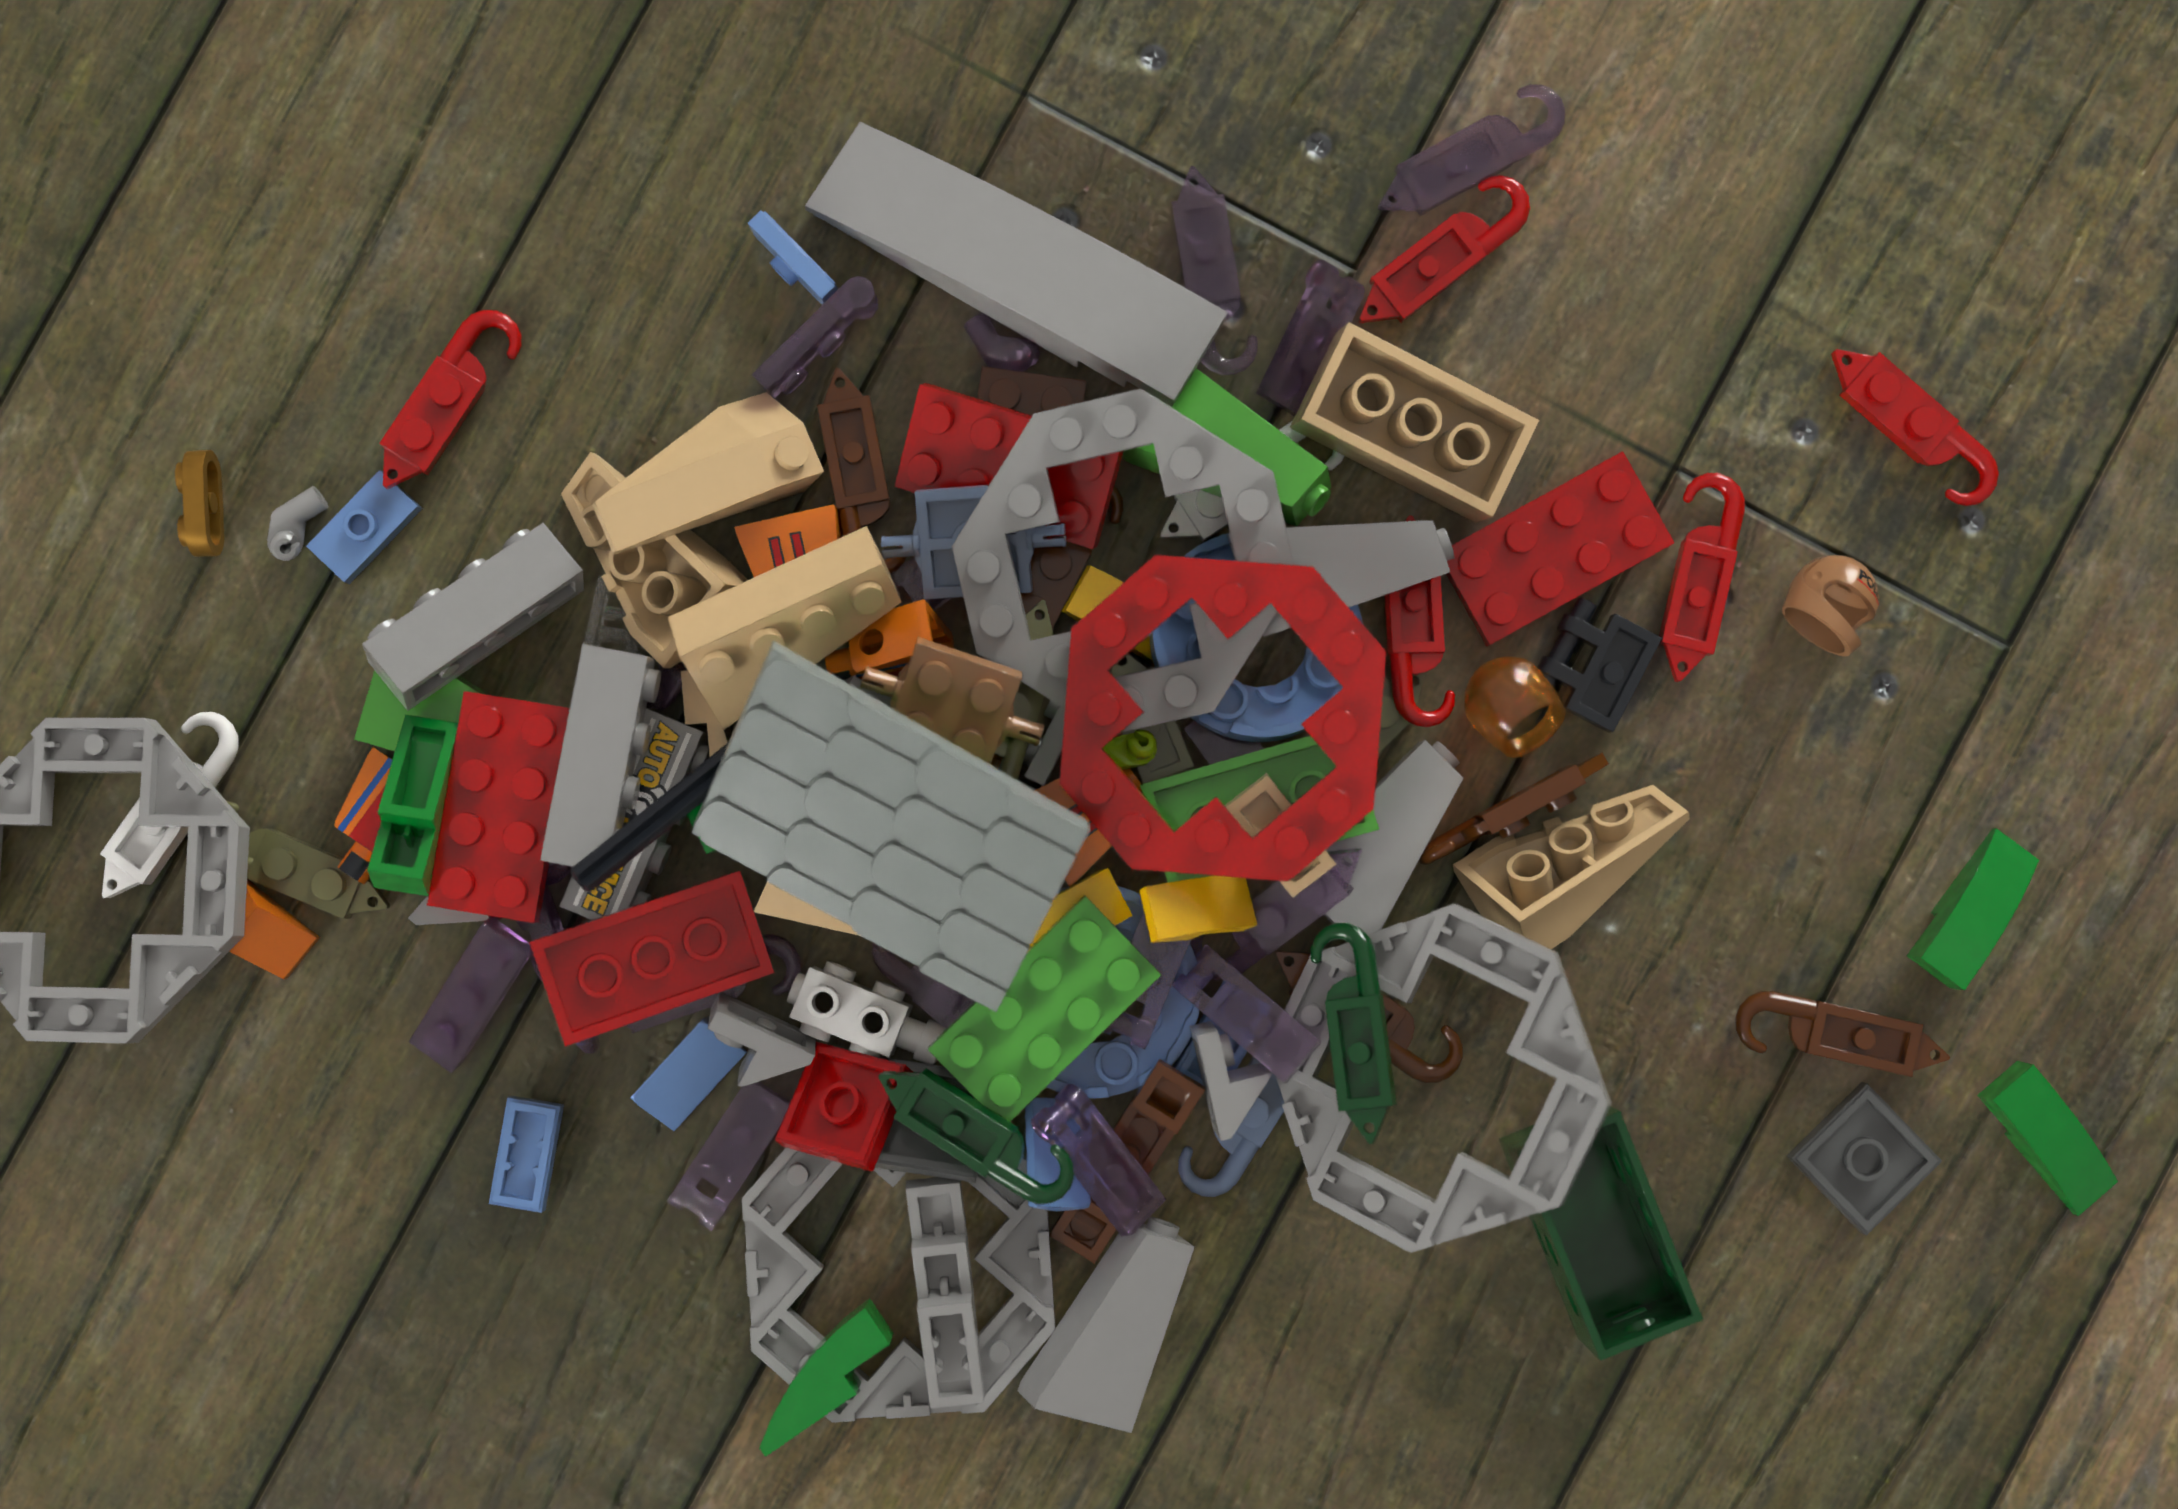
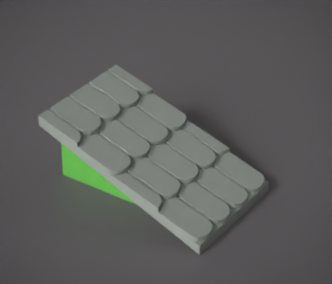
[692,641,1089,1012]

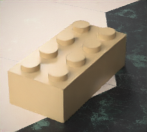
[1290,322,1539,523]

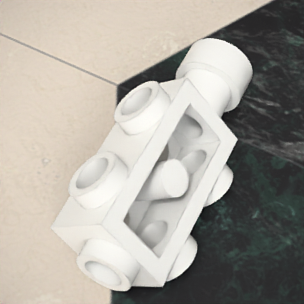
[787,961,948,1065]

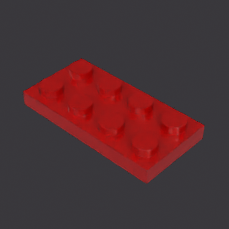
[894,383,1124,549]
[1446,451,1675,647]
[427,691,570,923]
[529,870,774,1047]

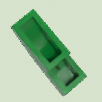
[367,714,458,896]
[1907,828,2039,991]
[1977,1061,2118,1216]
[759,1298,894,1457]

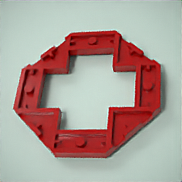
[1059,555,1386,882]

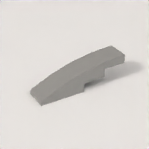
[905,1177,984,1409]

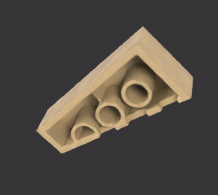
[668,526,902,730]

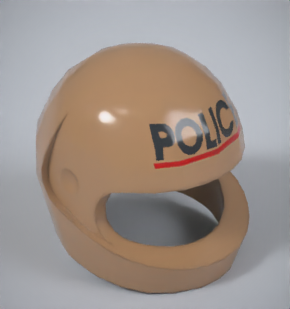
[1782,555,1880,656]

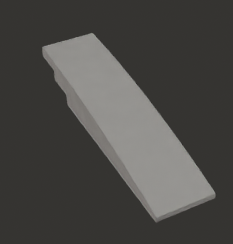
[805,122,1228,407]

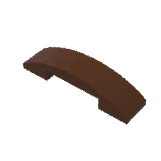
[1049,1059,1206,1264]

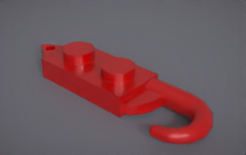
[1358,175,1530,323]
[379,310,522,489]
[1831,349,1999,506]
[1659,473,1745,682]
[1385,515,1455,728]

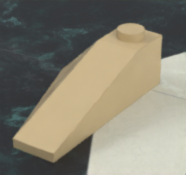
[592,392,824,555]
[561,452,748,669]
[1453,785,1689,949]

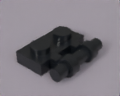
[1530,598,1662,733]

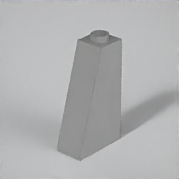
[1227,520,1454,637]
[1301,740,1463,934]
[1018,1217,1194,1433]

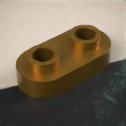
[175,450,224,557]

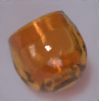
[1464,656,1566,758]

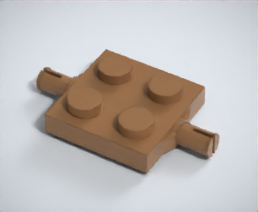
[860,637,1044,765]

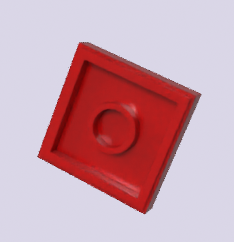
[775,1042,913,1172]

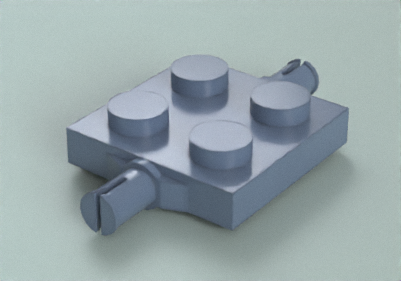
[881,485,1066,599]

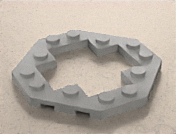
[952,389,1294,732]
[0,718,250,1043]
[1265,904,1612,1253]
[742,1148,1055,1423]

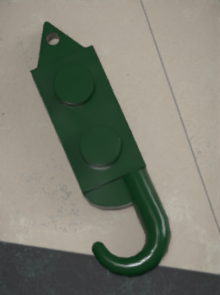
[1311,923,1397,1144]
[878,1068,1074,1204]

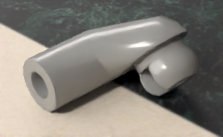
[267,486,328,561]

